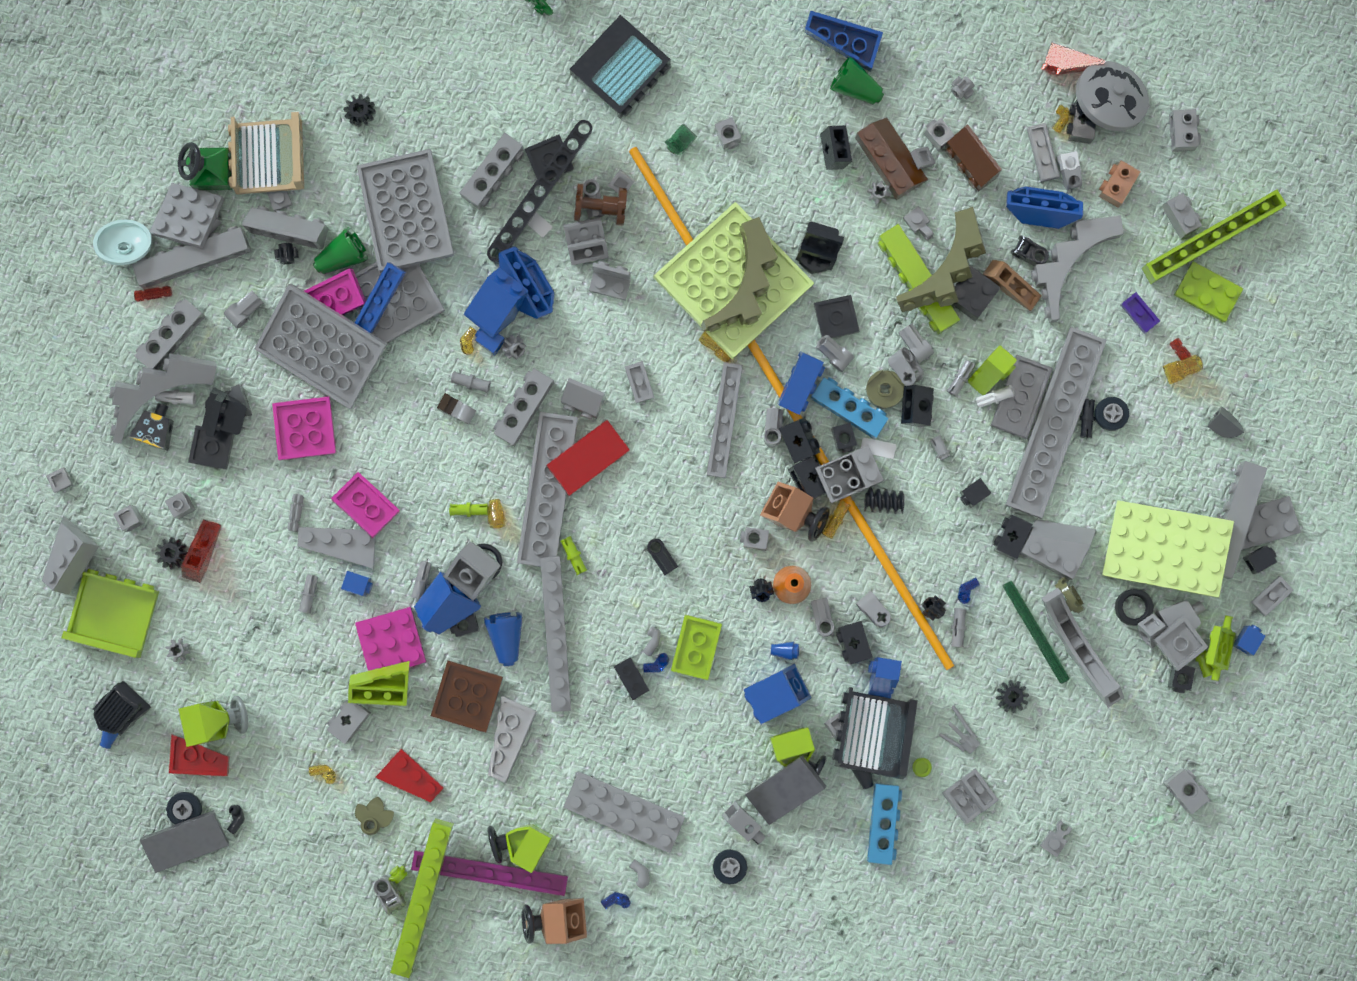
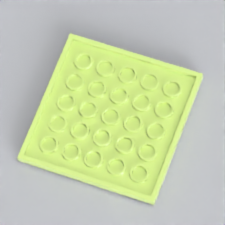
[653,202,814,360]

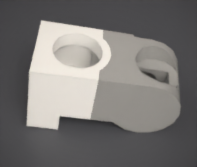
[1057,151,1082,190]

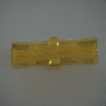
[822,500,851,539]

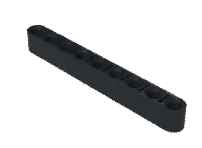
[487,120,592,263]

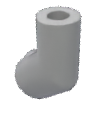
[643,626,661,656]
[629,859,650,889]

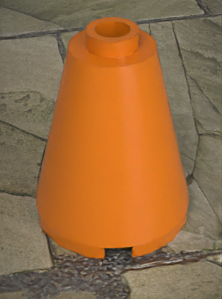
[773,566,811,604]

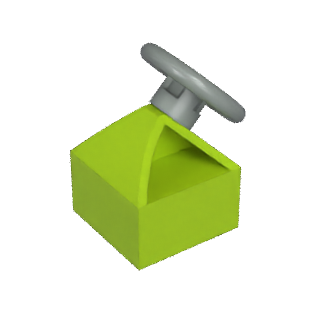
[178,696,248,747]

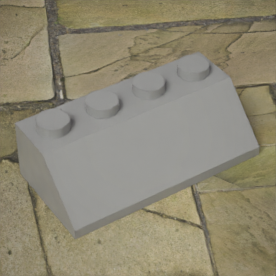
[242,206,328,250]

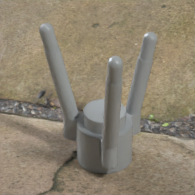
[939,705,980,754]

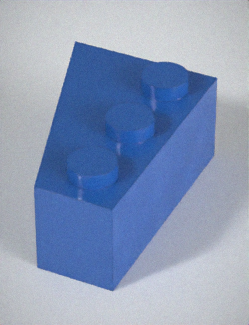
[868,657,902,699]

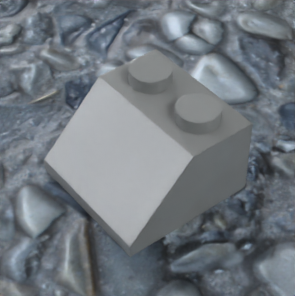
[561,378,606,419]

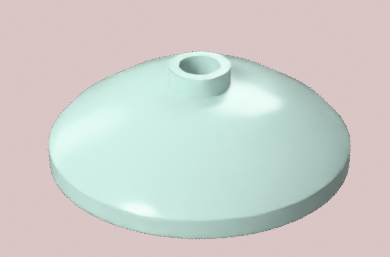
[93,220,152,265]

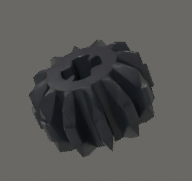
[343,94,376,127]
[155,537,189,570]
[995,680,1029,713]

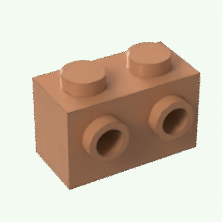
[1099,160,1141,208]

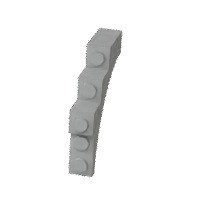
[1031,215,1124,323]
[109,353,217,444]
[1041,588,1124,708]

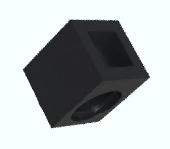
[831,423,857,453]
[960,478,991,508]
[1243,545,1277,574]
[450,613,480,637]
[1168,666,1195,694]

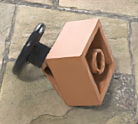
[760,482,830,542]
[521,898,587,944]

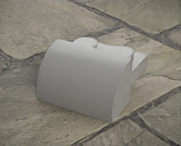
[563,217,609,265]

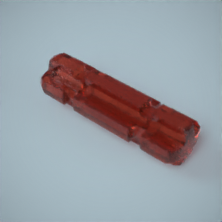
[134,286,172,302]
[1170,338,1199,373]

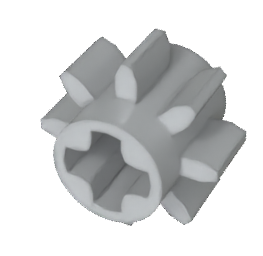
[951,76,975,100]
[867,181,891,205]
[501,335,527,360]
[165,638,191,662]

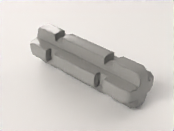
[287,494,304,532]

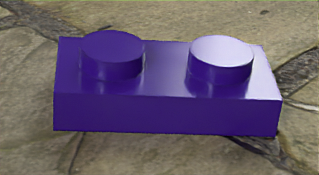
[1120,292,1160,334]

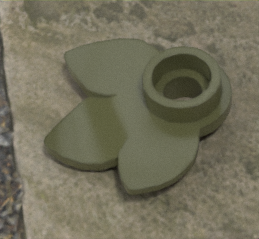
[355,797,394,835]

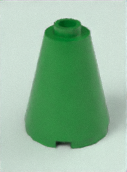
[830,57,884,105]
[313,227,368,274]

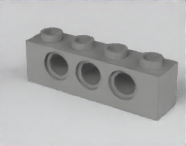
[459,132,524,210]
[134,298,206,370]
[493,368,554,447]

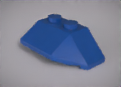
[1006,186,1083,229]
[499,247,554,319]

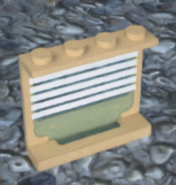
[228,112,304,195]

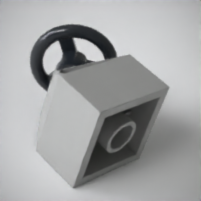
[443,542,502,601]

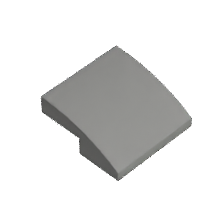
[942,768,998,824]

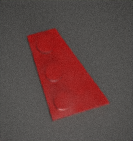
[169,734,230,776]
[375,749,444,802]

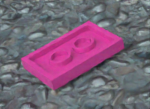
[304,268,366,315]
[331,472,400,539]

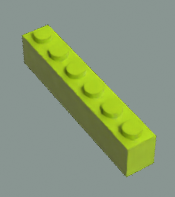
[877,224,960,335]

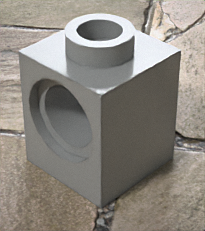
[715,117,741,149]
[924,118,954,151]
[165,492,196,519]
[113,505,145,532]
[740,527,769,551]
[1138,614,1166,649]

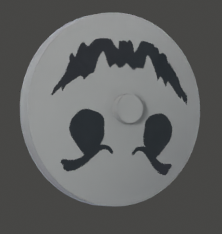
[1076,61,1149,131]

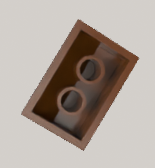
[945,124,1002,192]

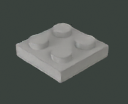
[1153,616,1208,671]

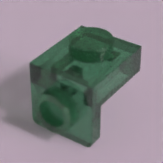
[665,124,698,155]

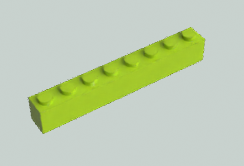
[1141,189,1287,284]
[390,818,454,978]

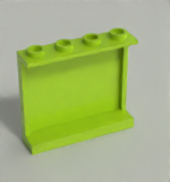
[61,569,159,658]

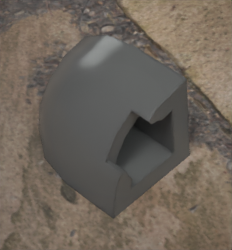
[225,384,252,416]
[1207,406,1244,438]

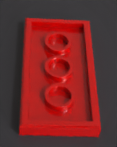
[546,420,630,496]

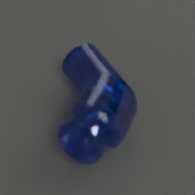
[958,577,980,604]
[643,653,669,673]
[601,892,631,909]

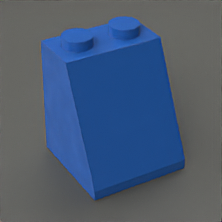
[463,267,528,338]
[414,571,481,635]
[743,663,812,724]

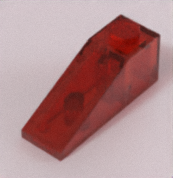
[1041,42,1106,75]
[181,519,222,583]

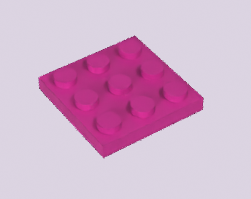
[272,396,337,461]
[355,607,427,671]

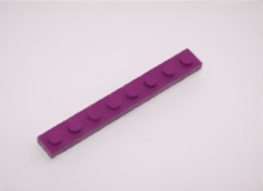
[411,850,568,896]

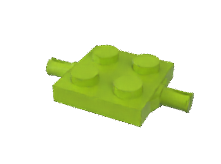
[1205,615,1236,681]

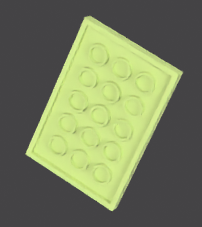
[1102,500,1234,598]

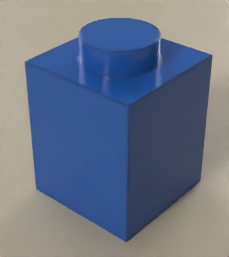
[475,328,505,356]
[341,571,373,597]
[1233,625,1265,656]

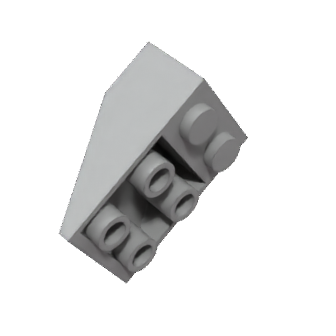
[815,446,884,503]

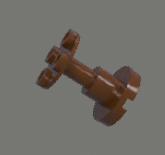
[574,184,627,226]

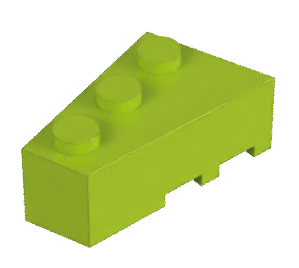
[967,345,1017,396]
[348,661,410,706]

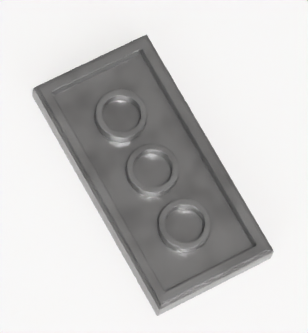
[990,355,1053,439]
[745,755,827,825]
[140,810,229,873]

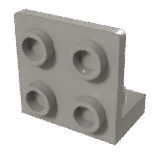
[589,261,631,301]

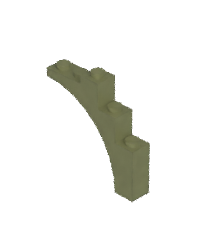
[896,207,986,312]
[701,217,778,332]

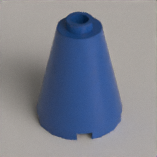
[484,612,523,666]

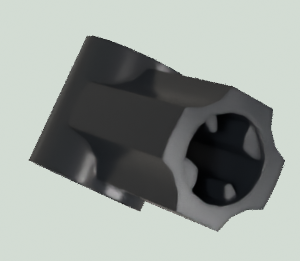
[647,539,679,576]

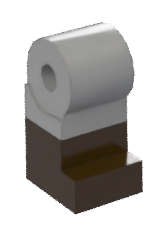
[437,393,476,424]

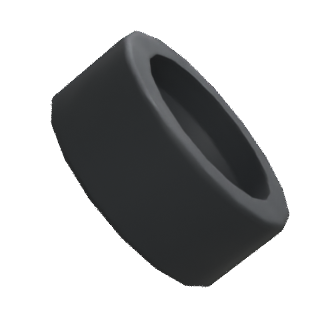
[1115,589,1154,626]

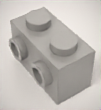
[1169,109,1201,152]
[1162,193,1202,239]

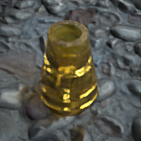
[487,499,507,528]

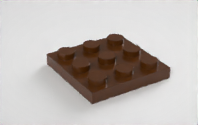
[431,660,503,733]

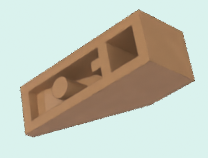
[983,260,1042,311]

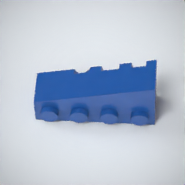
[804,10,883,72]

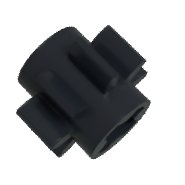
[274,243,299,265]
[749,578,774,602]
[922,595,946,621]

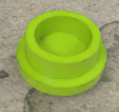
[912,758,932,777]
[389,865,407,884]

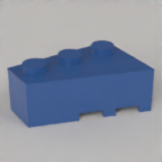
[777,351,825,415]

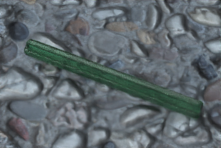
[1003,581,1069,684]

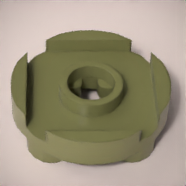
[865,370,904,409]
[1055,577,1085,614]

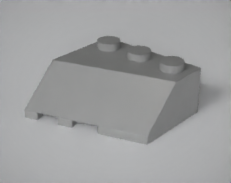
[42,516,99,595]
[1020,519,1096,580]

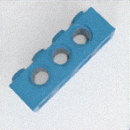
[811,377,889,440]
[867,783,902,865]

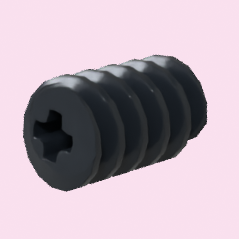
[864,488,905,515]

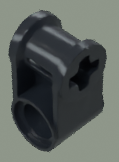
[1010,235,1049,267]

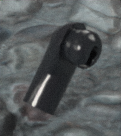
[227,805,245,835]

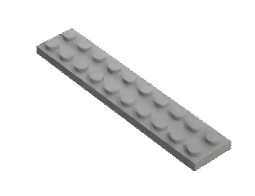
[1005,327,1107,519]

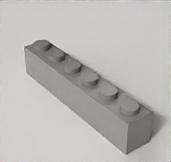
[132,226,251,289]
[1222,461,1267,579]

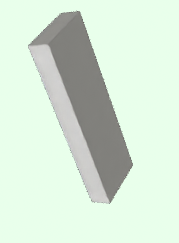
[1026,123,1060,183]

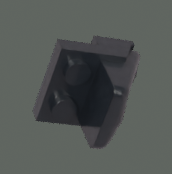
[795,221,844,274]
[201,387,247,438]
[93,680,151,736]

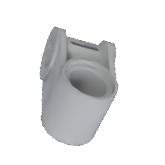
[888,347,924,386]
[856,591,891,627]
[373,876,406,915]

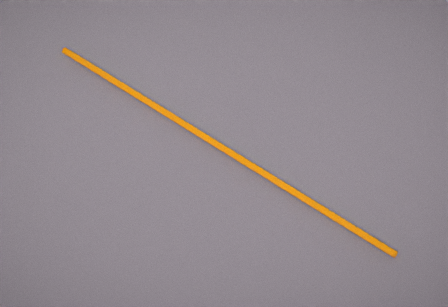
[629,147,954,670]

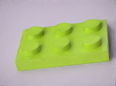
[1174,261,1244,322]
[671,615,722,680]

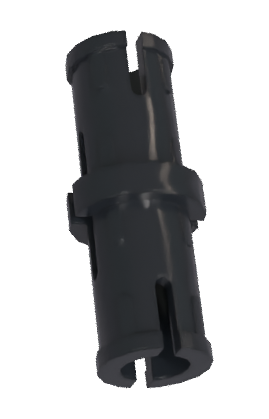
[1080,399,1095,438]

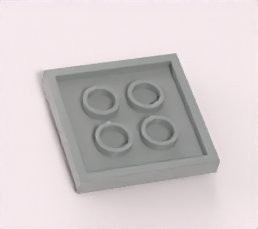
[150,183,225,249]

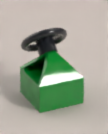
[178,142,232,190]

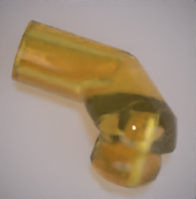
[1052,105,1069,134]
[460,326,477,355]
[309,765,336,784]

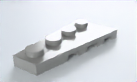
[297,527,376,569]
[488,696,537,783]

